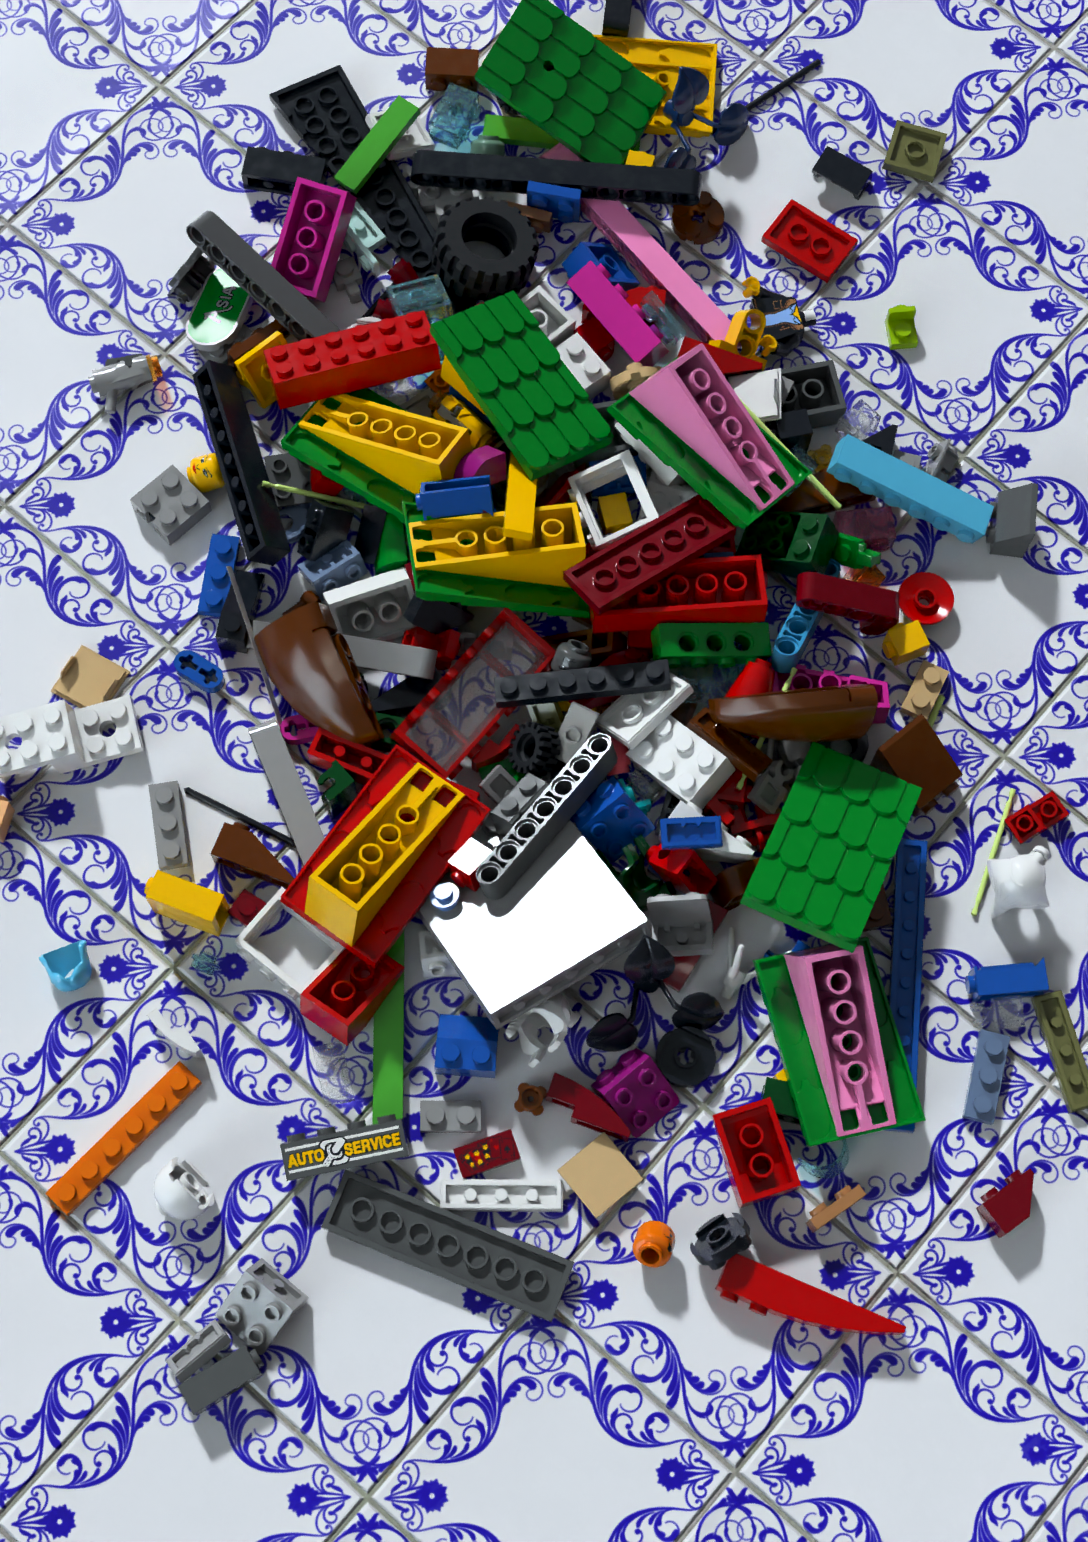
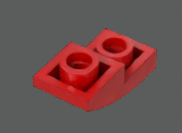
[1004,791,1069,845]

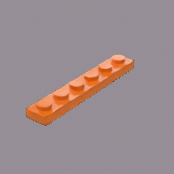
[45,1061,202,1216]

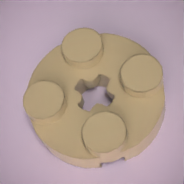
[609,362,662,400]

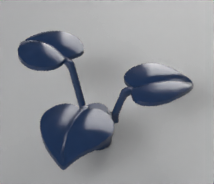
[663,67,749,170]

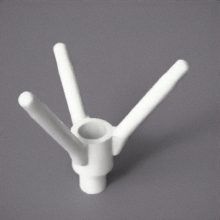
[720,926,792,1000]

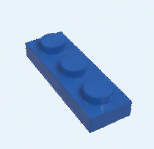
[197,534,241,618]

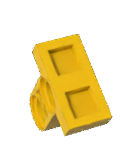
[709,309,767,371]

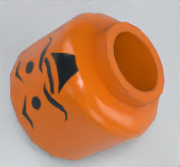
[632,1221,675,1267]

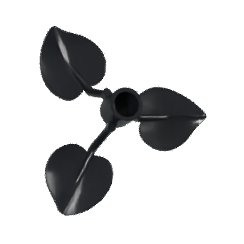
[586,935,724,1052]

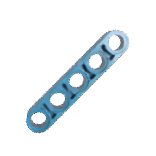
[771,558,841,674]

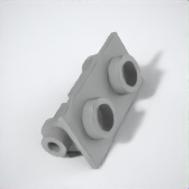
[921,438,958,482]

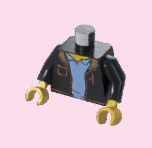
[742,276,816,357]

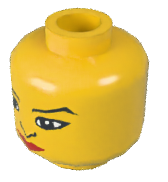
[187,453,225,493]

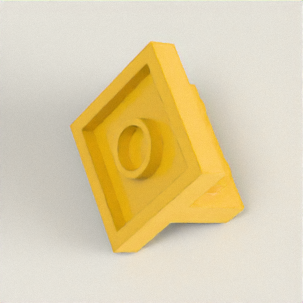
[234,331,288,409]

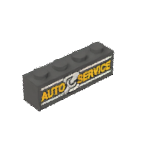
[280,1114,410,1181]

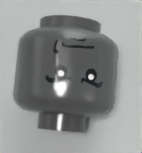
[551,639,593,671]

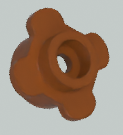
[514,1083,547,1116]

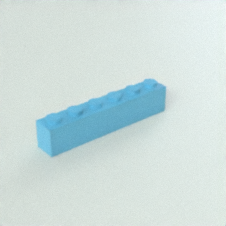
[826,434,994,544]

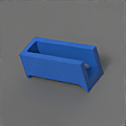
[415,475,494,521]
[965,957,1049,1002]

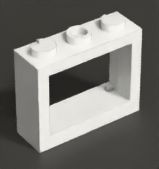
[567,449,659,551]
[235,887,346,1000]

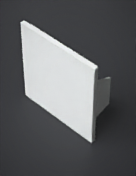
[728,368,782,422]

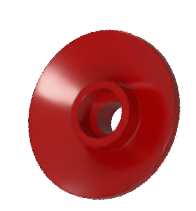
[898,572,954,625]

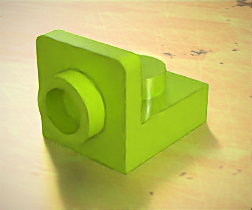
[885,305,918,350]

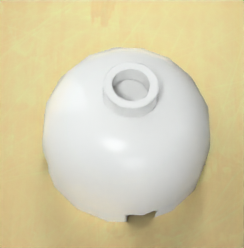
[154,1157,215,1221]

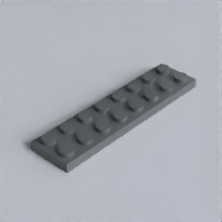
[321,1169,574,1322]

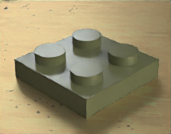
[882,120,947,183]

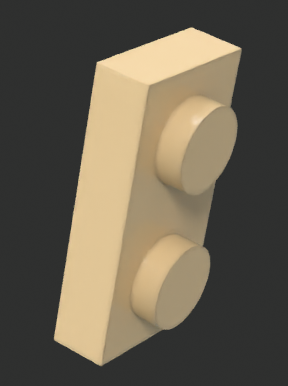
[899,660,950,720]

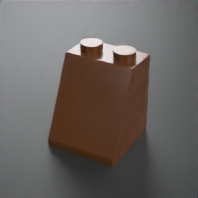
[870,714,963,817]

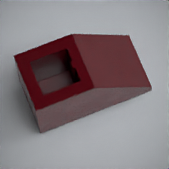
[976,1169,1034,1238]

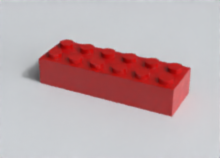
[263,310,441,410]
[590,554,768,633]

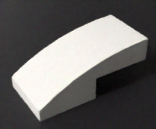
[147,1008,204,1059]

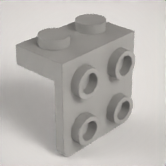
[647,892,713,957]

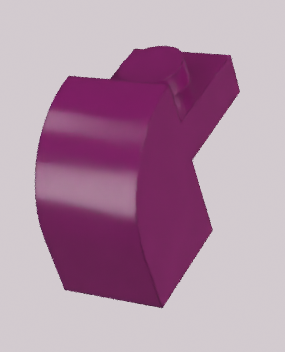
[453,445,506,514]

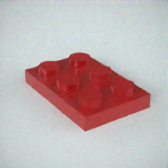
[761,199,858,283]

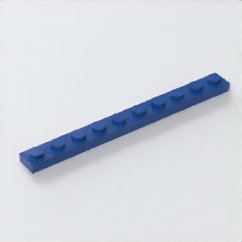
[885,839,928,1133]

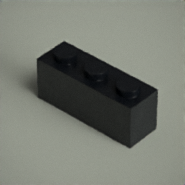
[241,146,328,196]

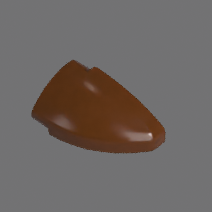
[253,602,385,745]
[708,684,878,742]

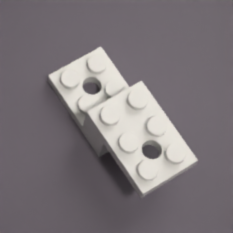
[0,695,144,778]

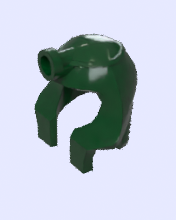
[595,834,677,912]

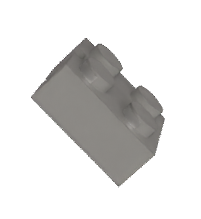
[130,464,212,545]

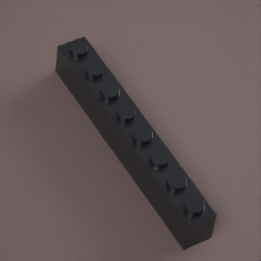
[192,360,291,566]

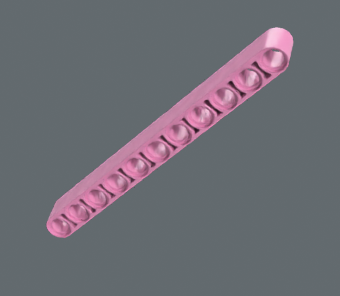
[539,142,742,350]

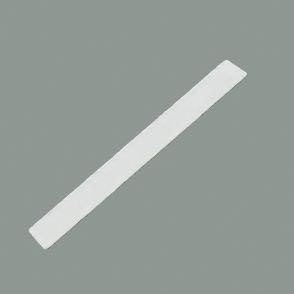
[226,566,282,726]

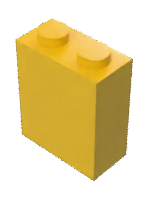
[144,870,230,937]

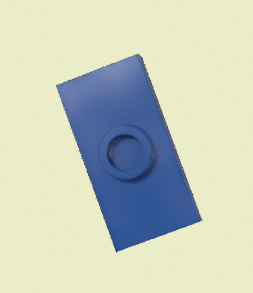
[660,816,723,850]

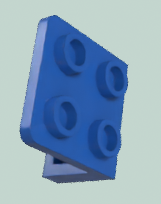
[572,775,655,862]

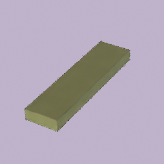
[1031,990,1088,1114]

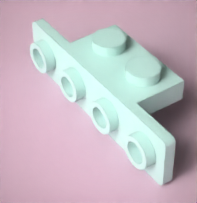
[344,201,387,277]

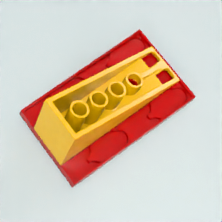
[280,744,491,969]

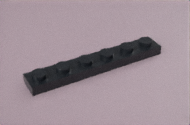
[494,659,671,708]

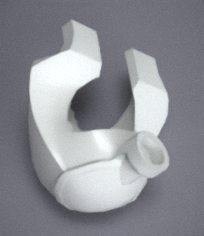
[987,845,1050,918]
[505,992,581,1068]

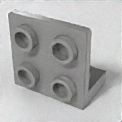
[215,1258,309,1355]

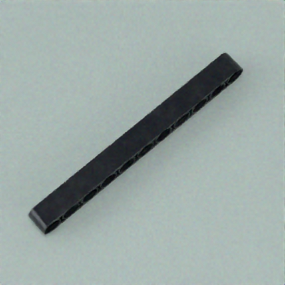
[410,150,702,206]

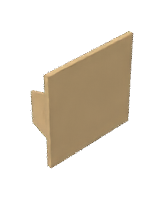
[51,645,130,708]
[557,1132,643,1218]

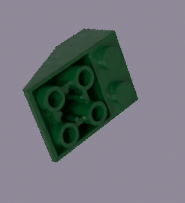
[735,510,839,579]

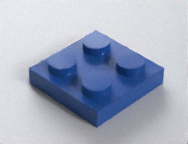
[527,181,582,223]

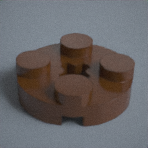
[671,191,725,245]

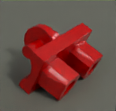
[728,805,780,853]

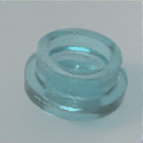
[191,950,220,975]

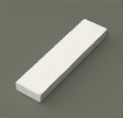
[440,1179,563,1212]

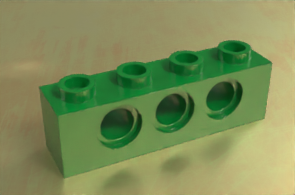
[650,622,772,669]

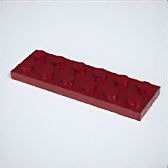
[563,494,736,615]

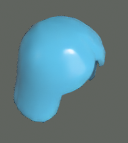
[39,940,92,992]

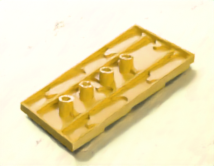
[594,35,717,138]

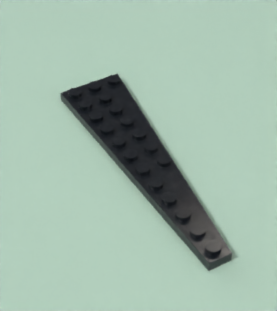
[269,65,476,317]

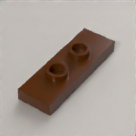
[686,707,773,782]

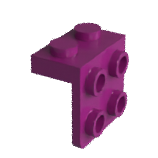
[590,1048,679,1138]

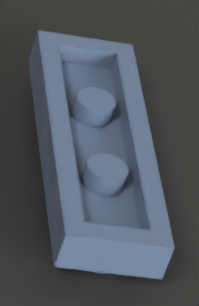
[962,1029,1010,1125]

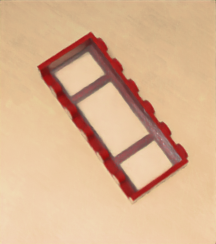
[389,608,556,780]

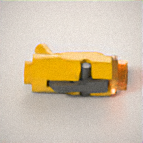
[428,390,498,449]

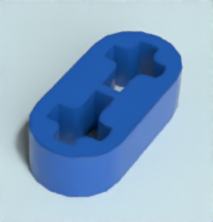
[174,650,225,693]

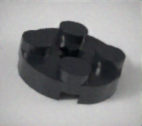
[655,1026,716,1088]
[690,1213,752,1270]

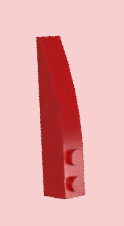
[715,1254,906,1335]

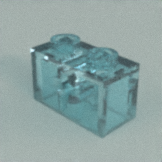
[428,83,481,150]

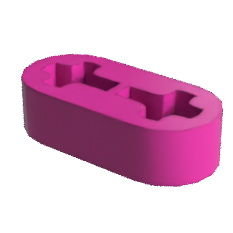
[280,714,318,745]

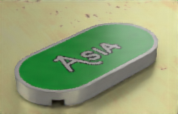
[185,266,254,352]

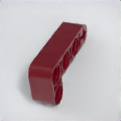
[796,572,900,635]

